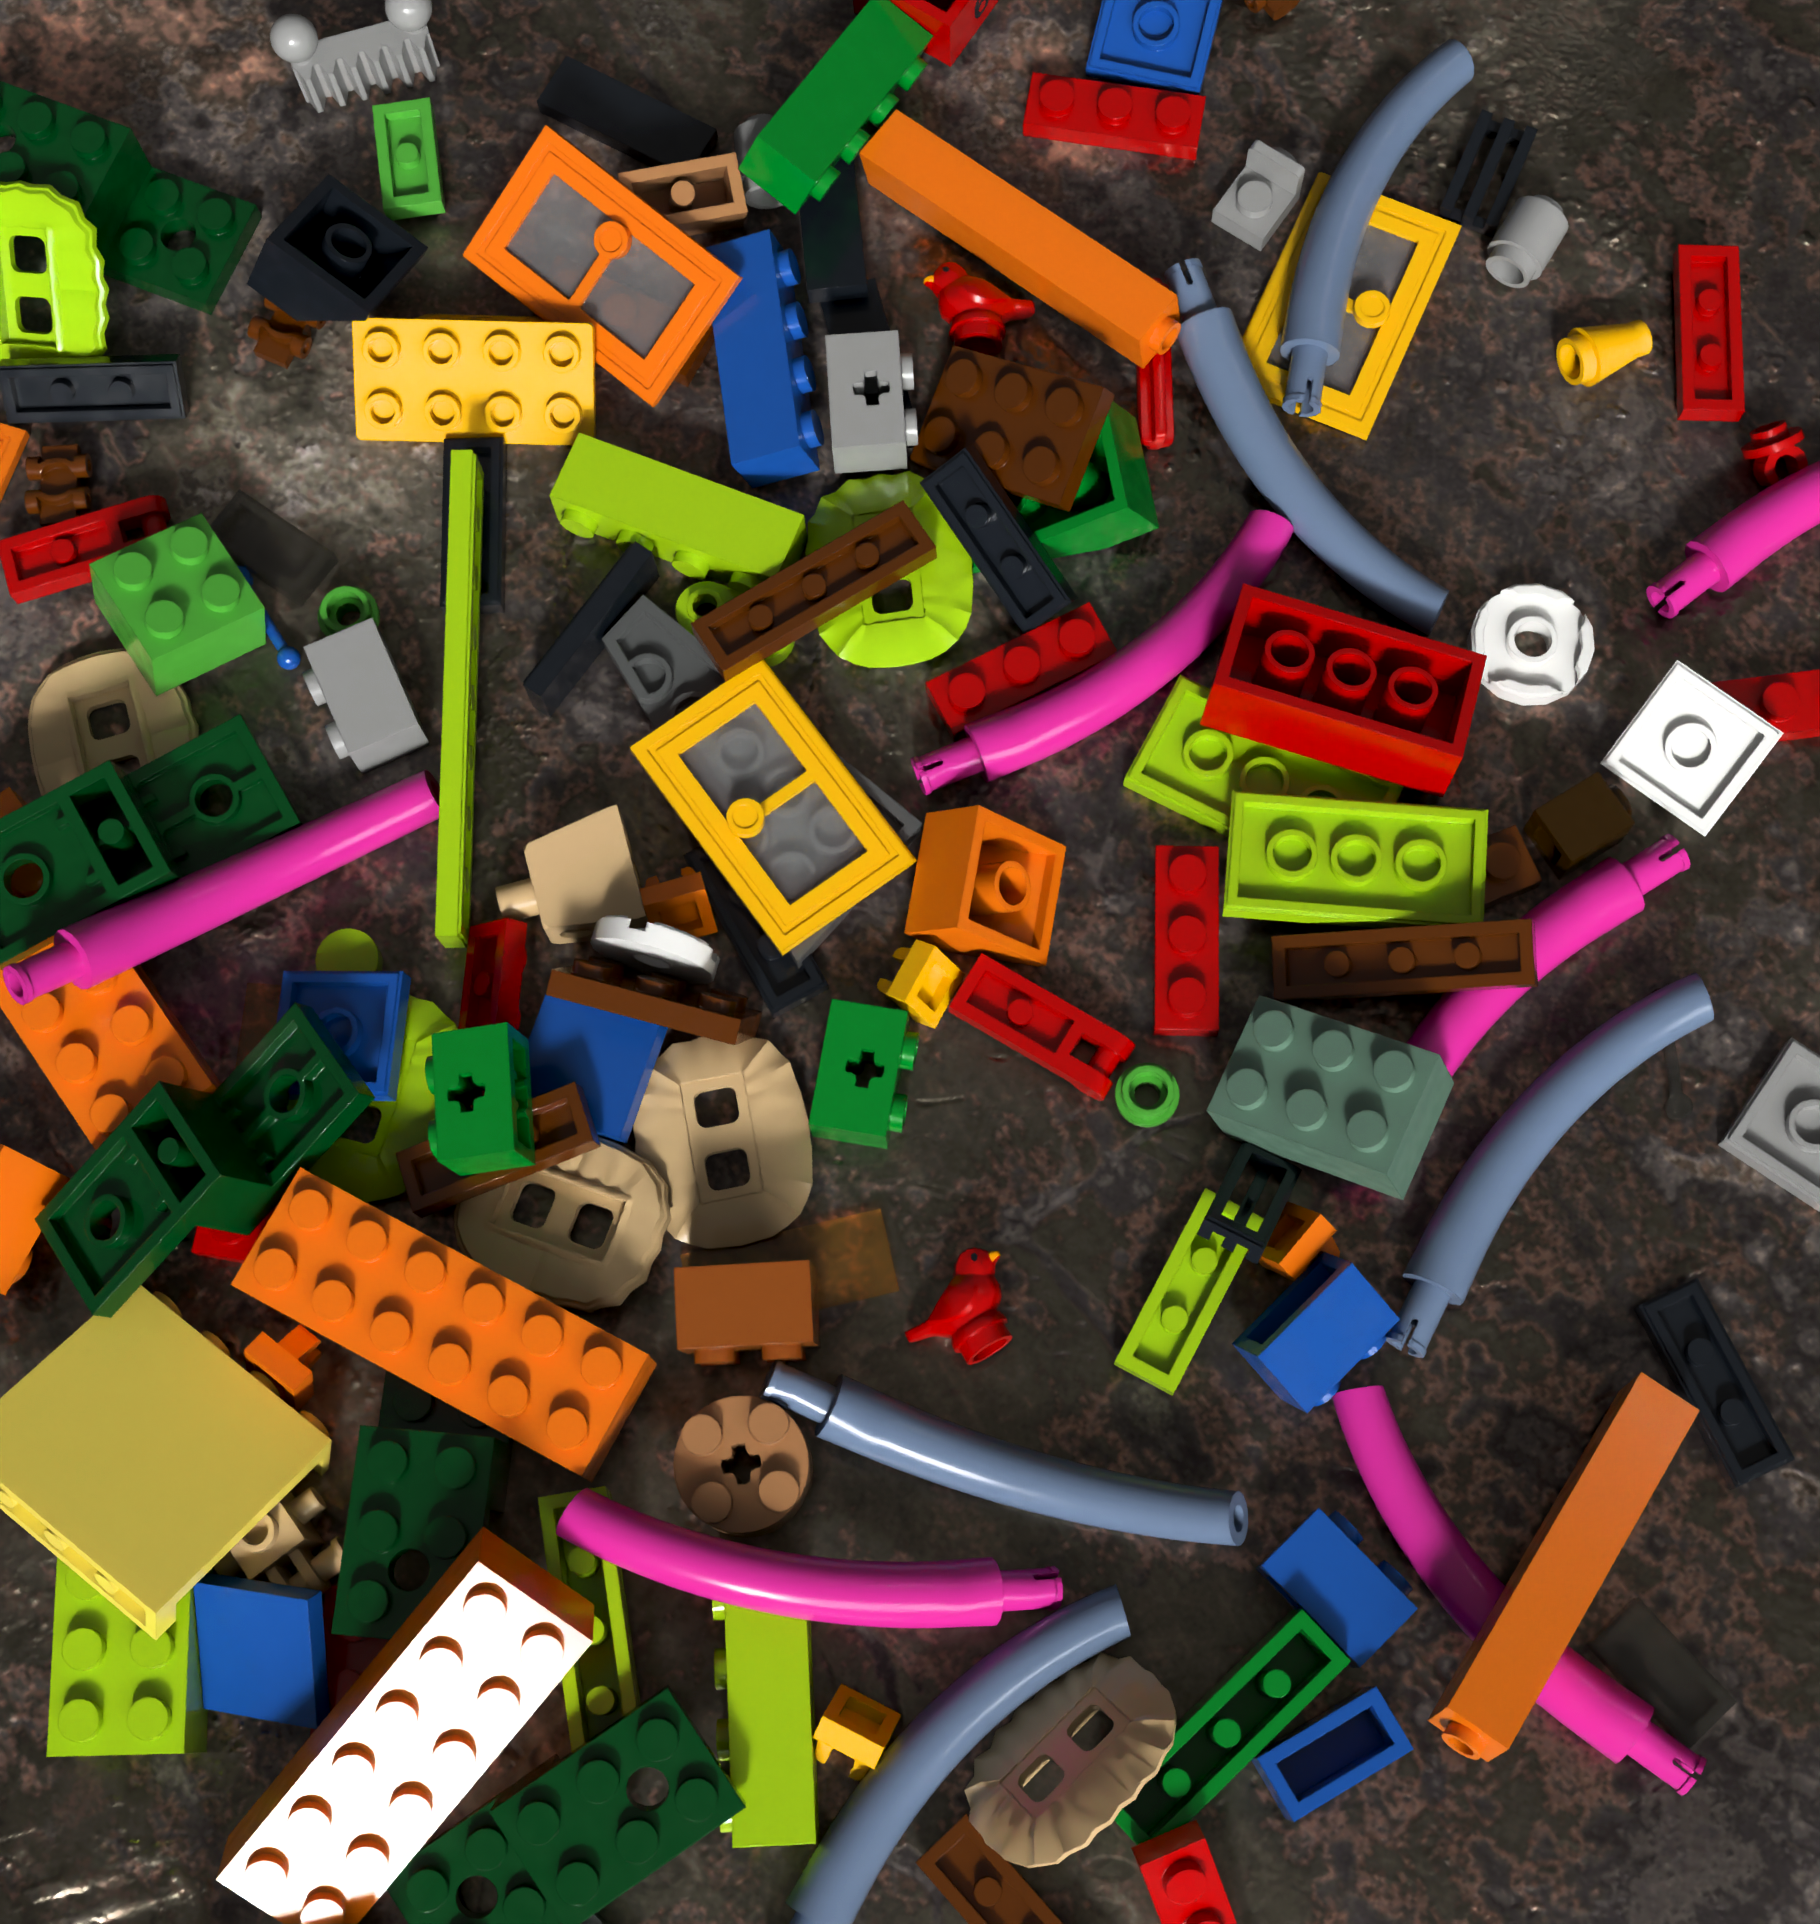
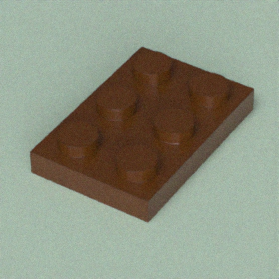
[910,345,1115,512]
[546,956,762,1045]

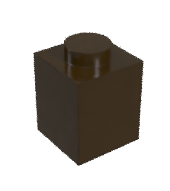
[1523,771,1635,880]

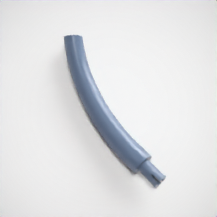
[1280,39,1474,417]
[1164,258,1449,636]
[1386,972,1714,1358]
[759,1360,1248,1546]
[785,1584,1131,1924]

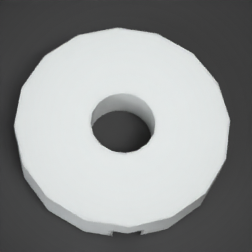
[1467,583,1595,706]
[590,915,720,984]

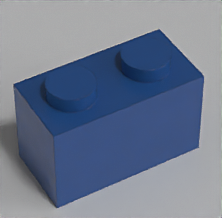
[1232,1252,1400,1413]
[1255,1508,1418,1668]
[1251,1686,1414,1822]

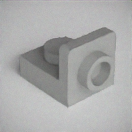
[1211,140,1305,251]

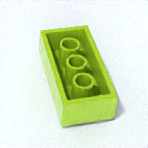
[46,1557,214,1757]

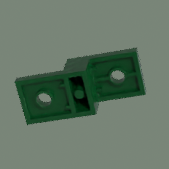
[0,81,262,315]
[0,714,303,970]
[35,1002,375,1318]
[331,1371,513,1640]
[386,1685,746,1924]

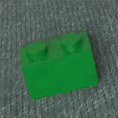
[972,401,1159,574]

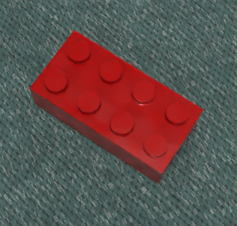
[1200,583,1487,798]

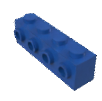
[706,229,824,489]

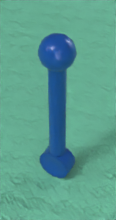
[237,566,301,670]

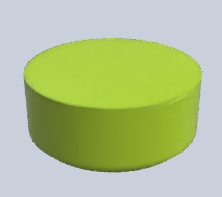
[315,928,383,971]

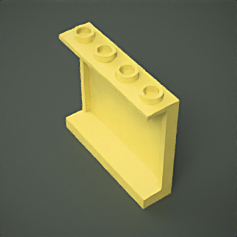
[0,1285,332,1640]

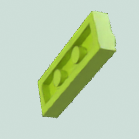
[1114,1188,1264,1396]

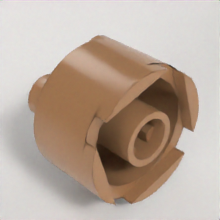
[673,1396,814,1537]

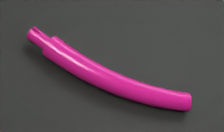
[1646,460,1820,619]
[910,510,1294,796]
[3,769,440,1005]
[1407,834,1691,1077]
[1332,1385,1707,1796]
[556,1488,1063,1629]

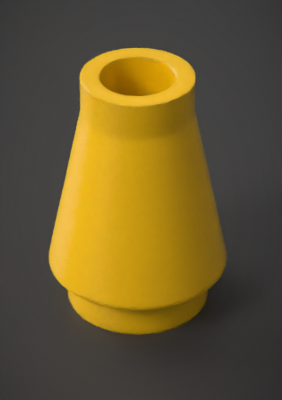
[1556,319,1653,387]

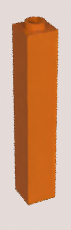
[859,109,1181,369]
[1427,1372,1700,1762]

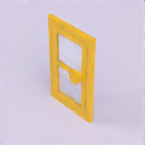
[1242,172,1462,441]
[630,659,917,956]

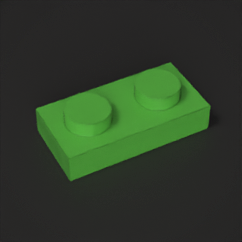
[372,97,446,221]

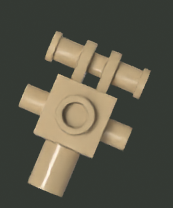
[214,1486,344,1594]

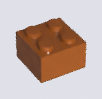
[674,1260,821,1367]

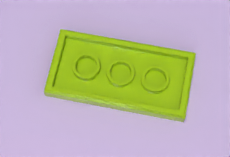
[1123,674,1404,837]
[1222,790,1489,929]

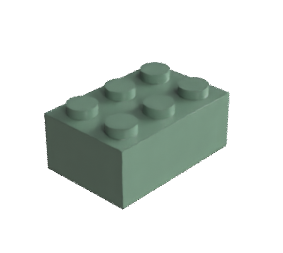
[1206,995,1454,1200]

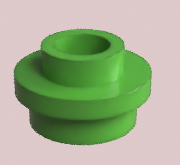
[318,586,380,637]
[1115,1063,1180,1128]

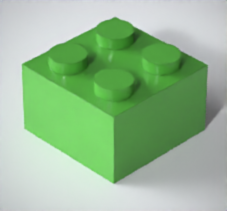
[89,513,266,696]

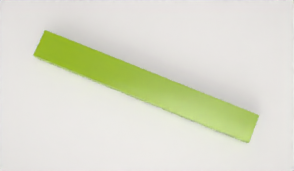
[435,450,484,948]

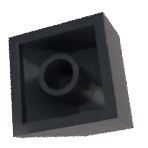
[247,174,428,321]

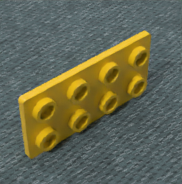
[352,314,596,446]

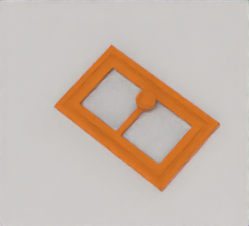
[463,125,743,407]

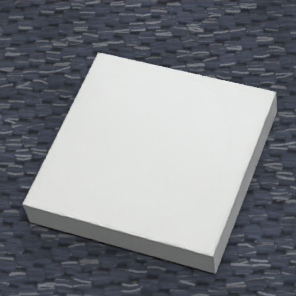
[1600,660,1784,837]

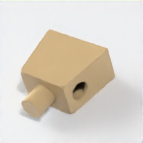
[495,805,648,944]

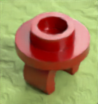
[1741,420,1808,486]

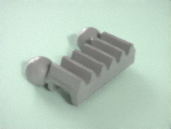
[270,0,440,113]

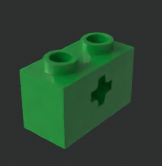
[808,999,920,1149]
[425,1022,536,1176]

